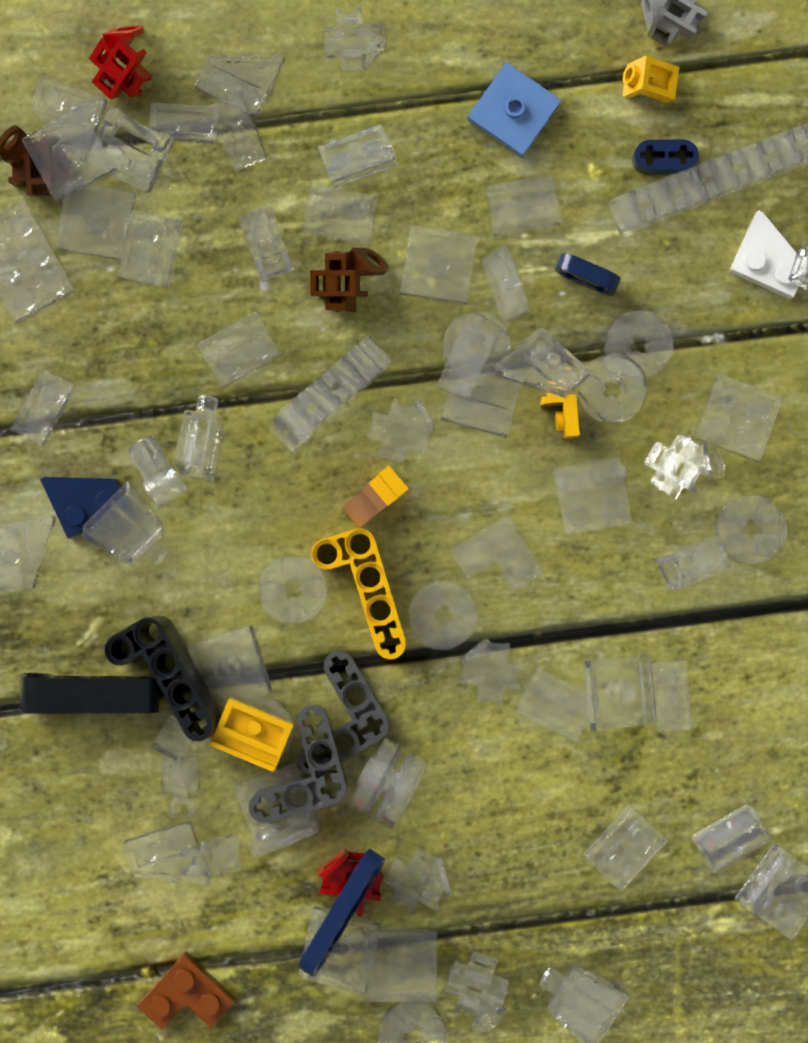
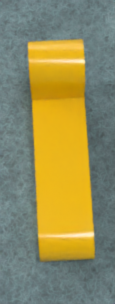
[311,528,406,659]

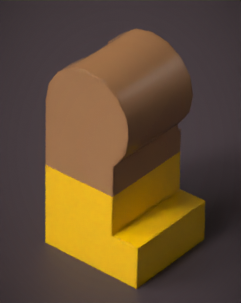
[342,465,409,529]

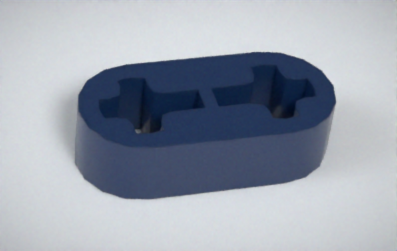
[632,139,699,175]
[555,253,621,296]

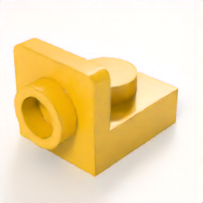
[623,55,679,103]
[540,389,580,439]

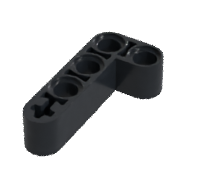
[104,616,222,741]
[19,673,160,714]

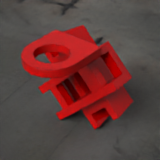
[88,25,153,100]
[318,848,383,917]

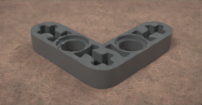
[299,650,389,776]
[248,704,348,823]

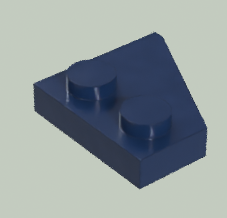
[40,477,132,539]

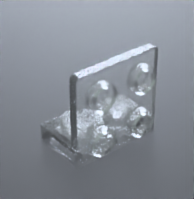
[234,762,322,858]
[735,843,808,940]

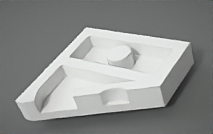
[729,210,807,299]

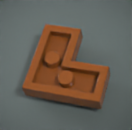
[137,951,236,1030]

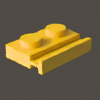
[209,697,294,772]

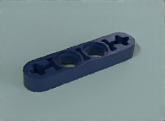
[298,849,385,977]

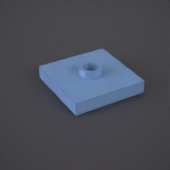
[467,62,561,158]

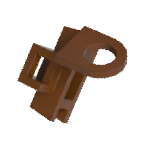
[0,125,70,197]
[310,247,388,312]

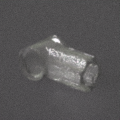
[127,435,188,509]

